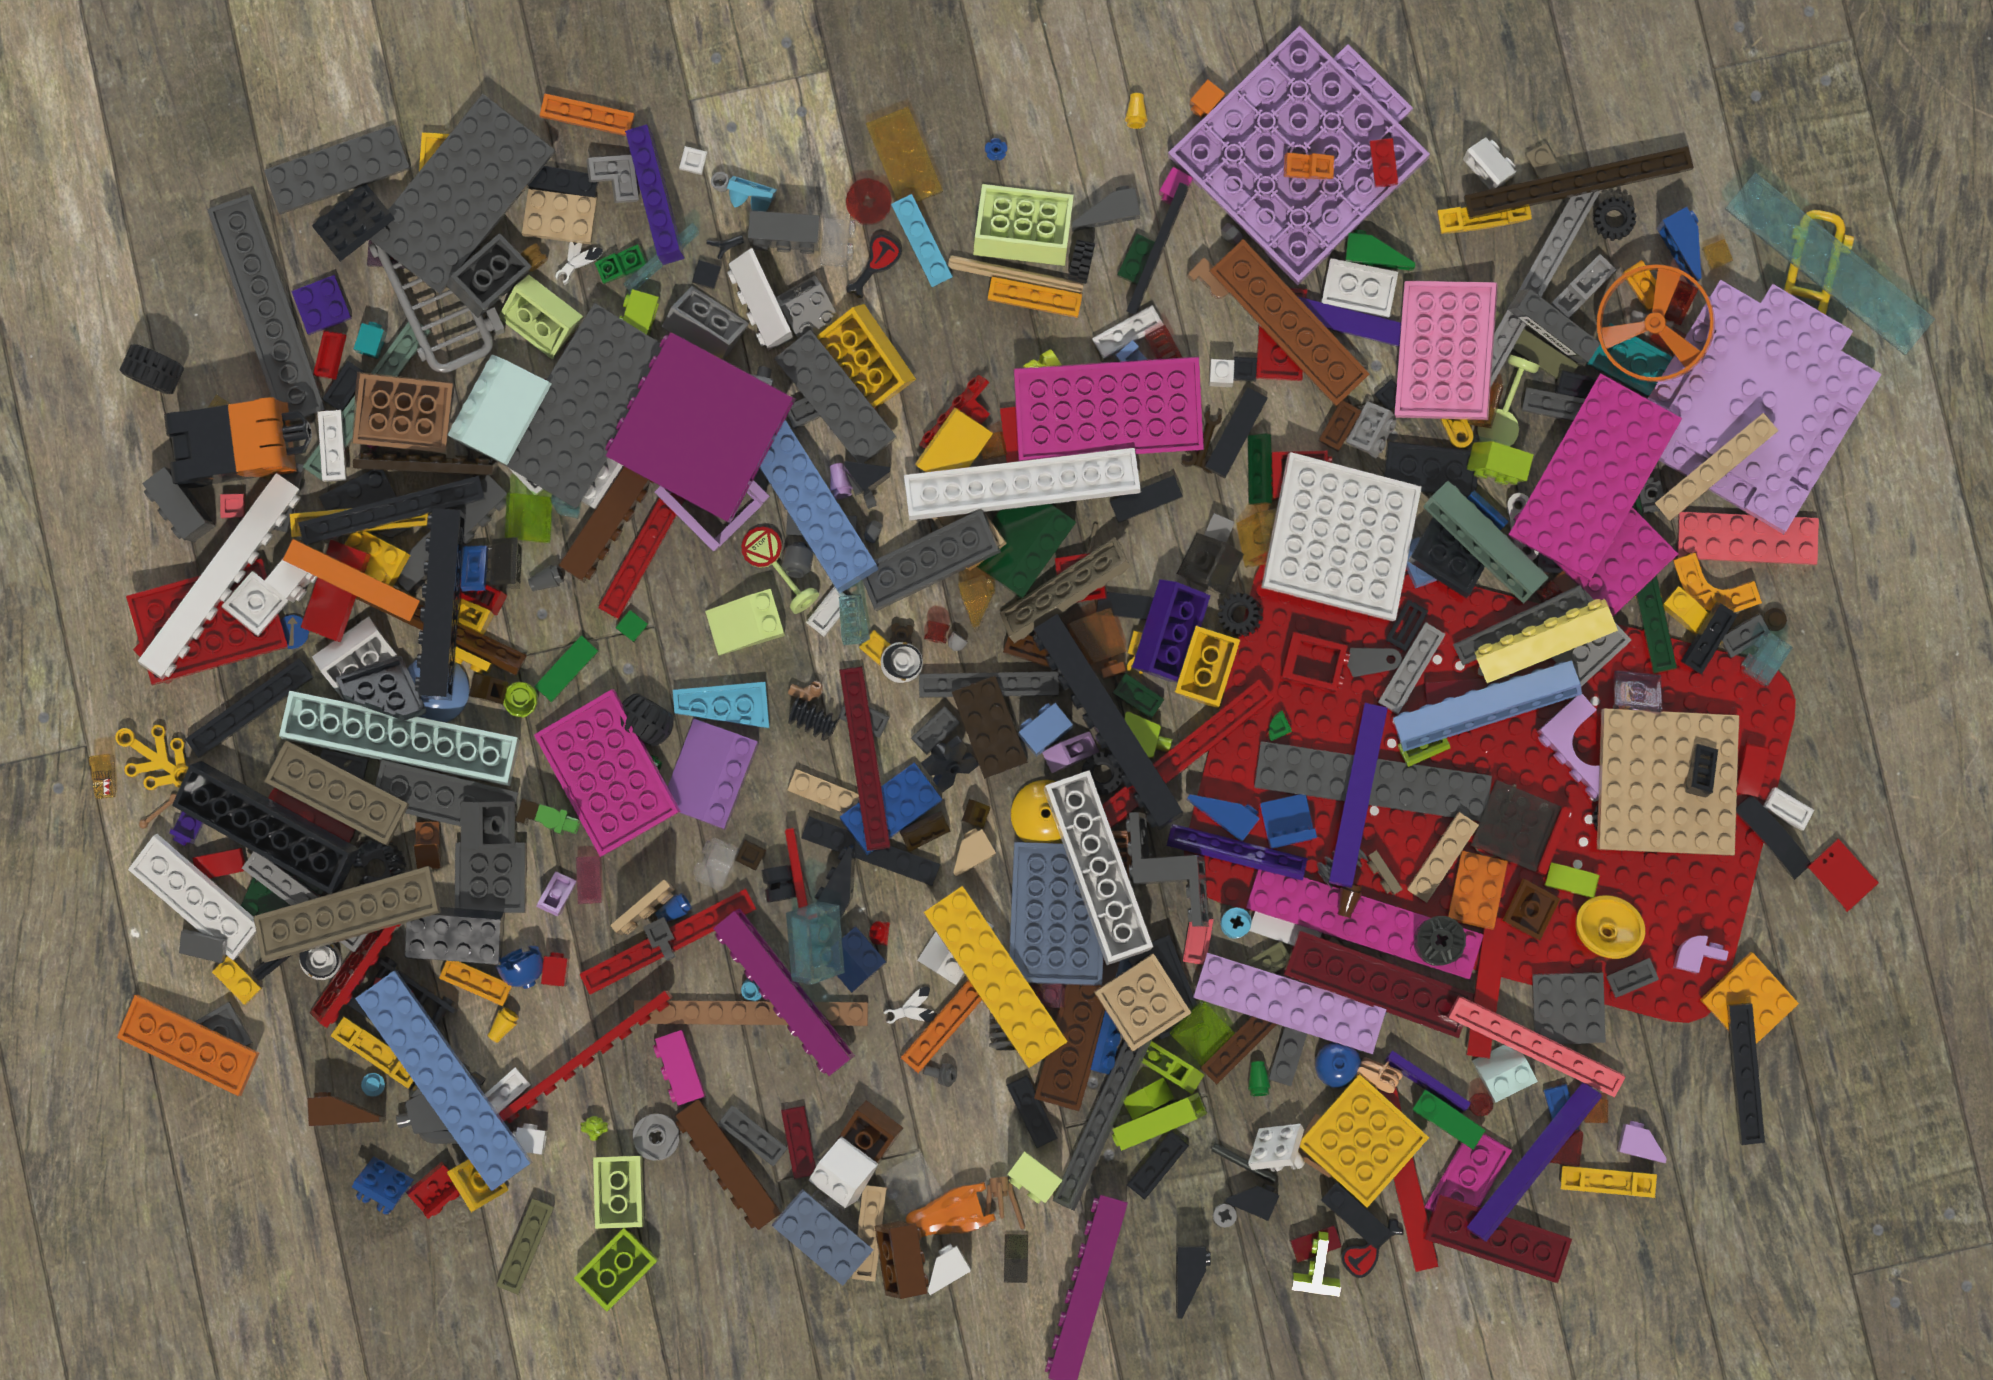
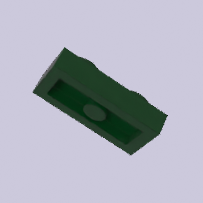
[1117,234,1155,285]
[1113,674,1164,719]

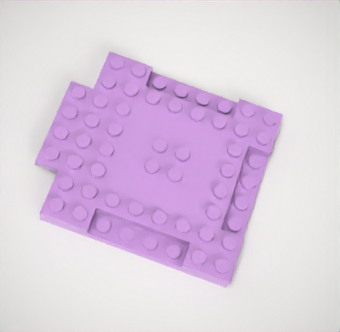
[1168,26,1430,285]
[1648,280,1882,534]

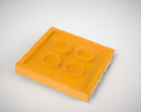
[1700,952,1799,1044]

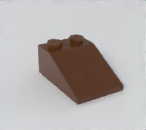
[307,1092,386,1126]
[831,1100,904,1164]

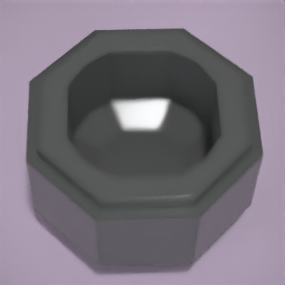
[1221,223,1243,245]
[864,520,883,544]

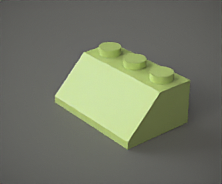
[499,275,583,359]

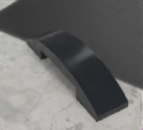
[1736,795,1811,880]

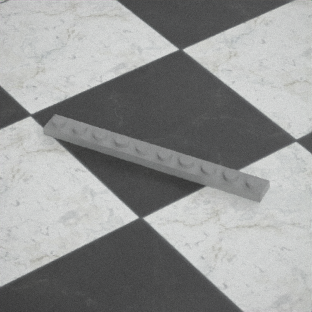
[1490,190,1601,388]

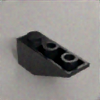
[814,843,855,920]

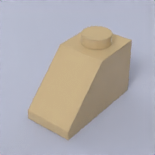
[953,828,996,877]

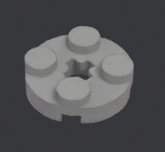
[633,1114,680,1161]

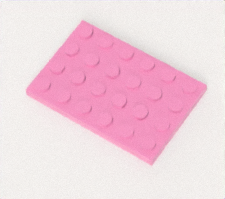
[1395,281,1498,420]

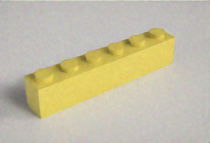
[1475,599,1618,683]

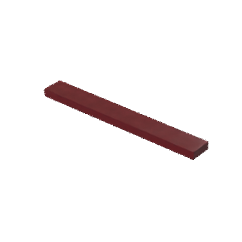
[839,666,890,851]

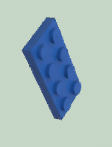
[840,762,942,855]

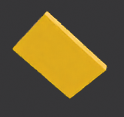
[915,408,993,472]

